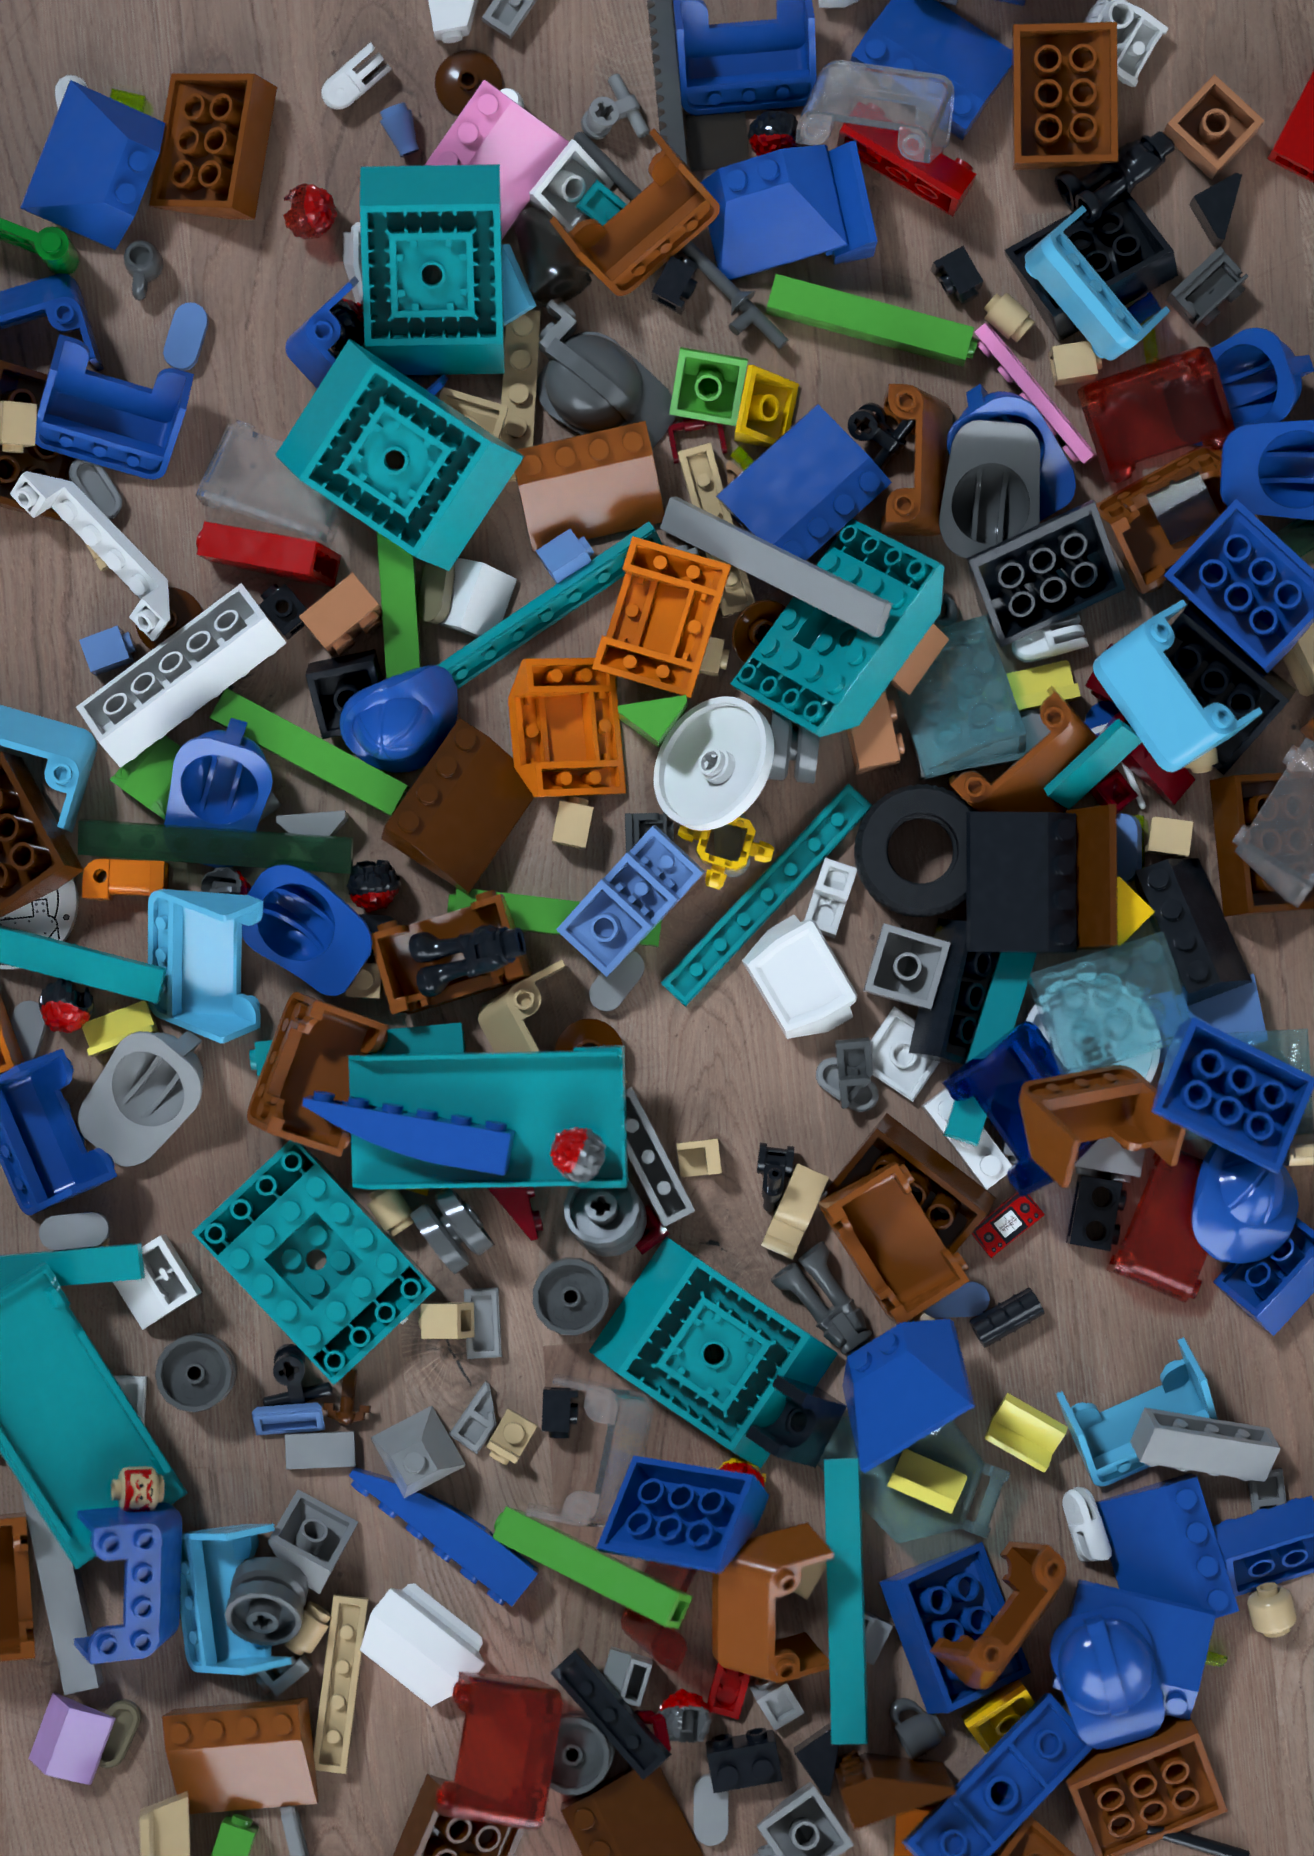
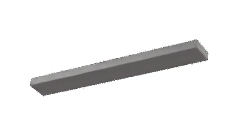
[660,497,892,637]

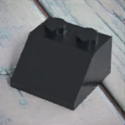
[305,649,383,739]

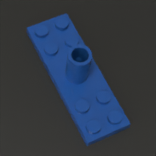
[902,1693,1093,1856]

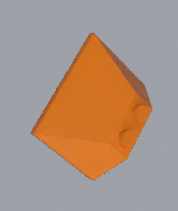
[592,536,732,698]
[508,658,626,797]

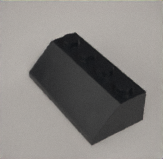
[1134,858,1252,1006]
[909,918,1000,1067]

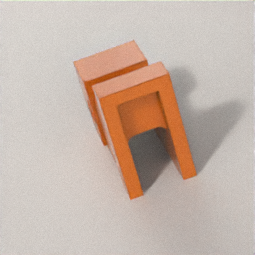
[82,859,169,901]

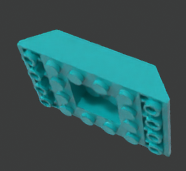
[360,164,505,375]
[275,339,524,571]
[730,519,944,737]
[191,1140,436,1385]
[589,1236,838,1468]

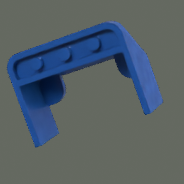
[0,274,104,371]
[285,276,448,395]

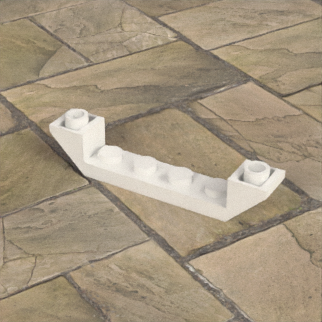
[10,471,170,641]

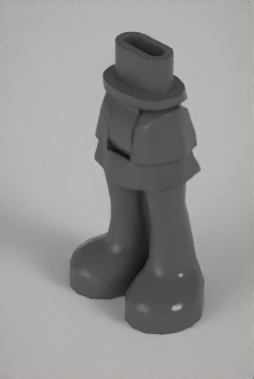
[771,1242,872,1355]

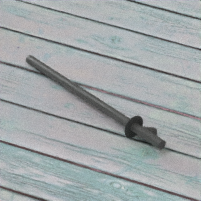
[574,132,789,349]

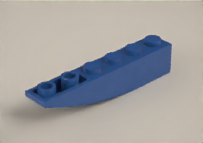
[302,1091,515,1176]
[348,1467,539,1607]

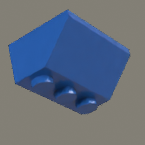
[825,140,877,265]
[1213,1217,1314,1336]
[1213,1496,1314,1597]

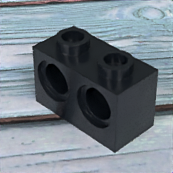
[1066,1175,1127,1251]

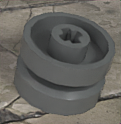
[768,710,820,784]
[564,1181,647,1257]
[410,1188,494,1274]
[533,1257,609,1335]
[155,1332,237,1412]
[225,1557,309,1645]
[533,1711,615,1795]

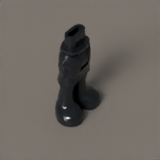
[1055,131,1175,224]
[409,924,526,997]

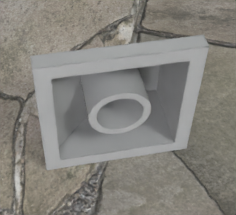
[371,1406,466,1498]
[268,1490,358,1594]

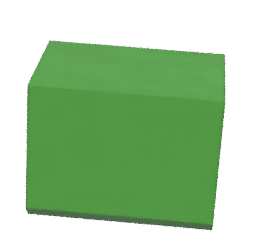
[669,347,748,426]
[617,695,687,748]

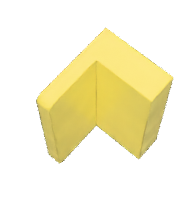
[1002,660,1081,715]
[82,1000,159,1057]
[985,1393,1068,1473]
[887,1449,967,1514]

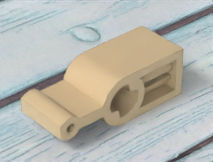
[1283,1132,1314,1166]
[761,1163,829,1260]

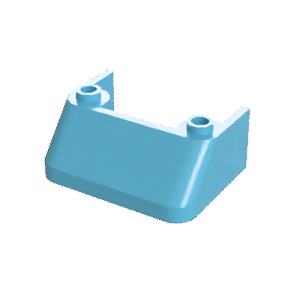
[1025,205,1170,361]
[1093,599,1263,772]
[0,705,97,833]
[1056,1337,1218,1486]
[180,1524,292,1675]

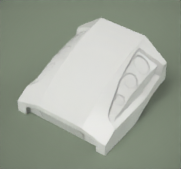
[1083,0,1169,87]

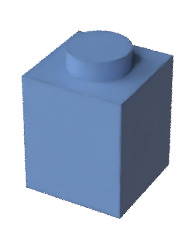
[536,529,594,584]
[79,626,136,676]

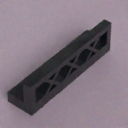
[551,1648,672,1780]

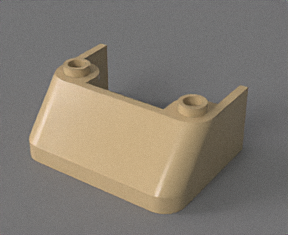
[478,960,628,1084]

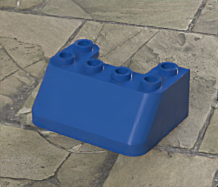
[673,0,817,115]
[35,334,194,480]
[0,1048,117,1215]
[74,1502,182,1664]

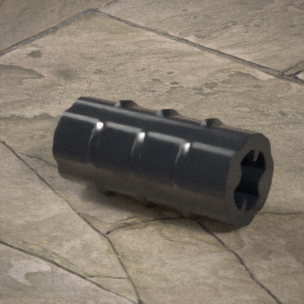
[969,1287,1045,1348]

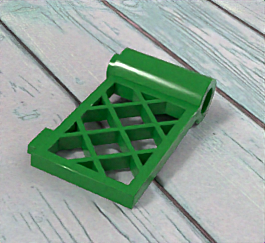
[0,218,80,275]

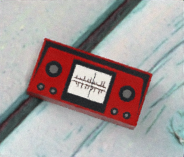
[971,1188,1045,1258]

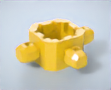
[678,812,774,890]

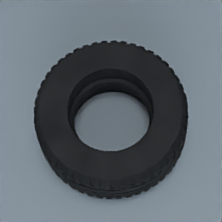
[854,784,974,917]

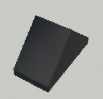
[1189,173,1242,248]
[794,1722,839,1796]

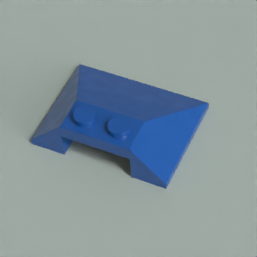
[20,80,165,250]
[702,144,849,281]
[842,1319,974,1473]

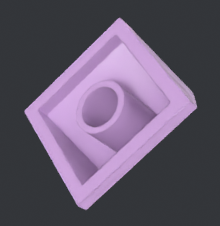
[28,1692,116,1785]

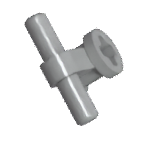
[581,74,650,139]

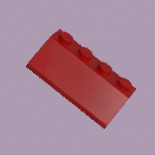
[837,104,977,217]

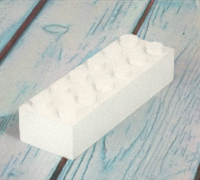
[76,583,286,768]

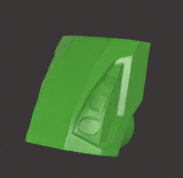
[109,735,181,820]

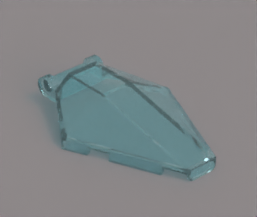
[817,1416,1011,1544]

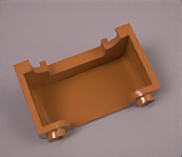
[881,384,952,536]
[1096,445,1258,594]
[371,890,533,1015]
[247,992,389,1157]
[818,1162,969,1325]
[0,1512,35,1662]
[930,1541,1066,1690]

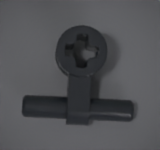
[848,403,916,471]
[757,1142,795,1212]
[263,1344,333,1406]

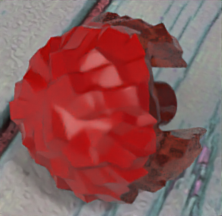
[283,183,337,239]

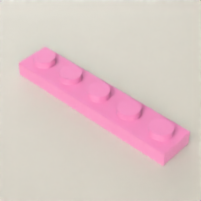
[975,323,1097,464]

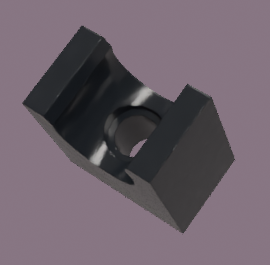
[746,1375,847,1468]

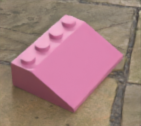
[425,80,569,239]

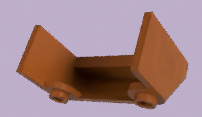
[549,128,720,296]
[1019,1065,1186,1188]
[712,1522,833,1683]

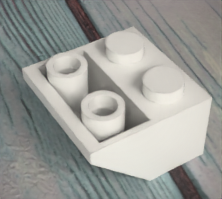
[113,1234,202,1330]

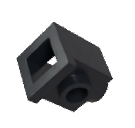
[931,246,983,304]
[652,256,698,315]
[259,584,307,640]
[542,1387,579,1439]

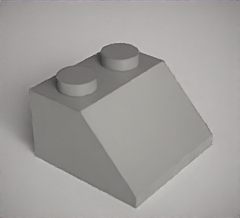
[863,923,951,1010]
[756,1782,854,1856]

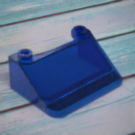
[942,1021,1098,1198]

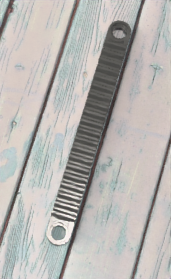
[647,0,687,165]

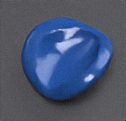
[339,665,458,773]
[1191,1143,1299,1264]

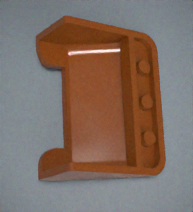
[948,686,1098,813]

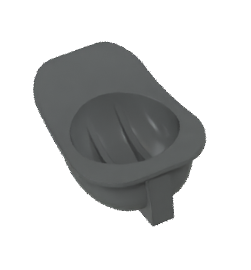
[537,332,675,449]
[939,420,1041,559]

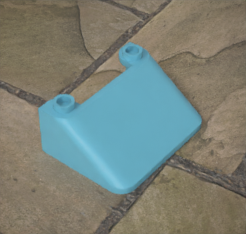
[148,889,263,1044]

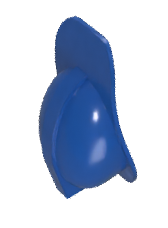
[1163,328,1314,446]
[947,384,1076,522]
[1220,420,1314,520]
[164,718,273,868]
[242,864,372,996]
[1050,1605,1165,1749]

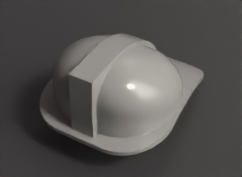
[78,1030,204,1167]

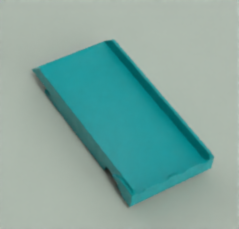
[348,1045,628,1189]
[0,1262,188,1569]

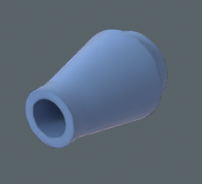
[380,103,419,157]

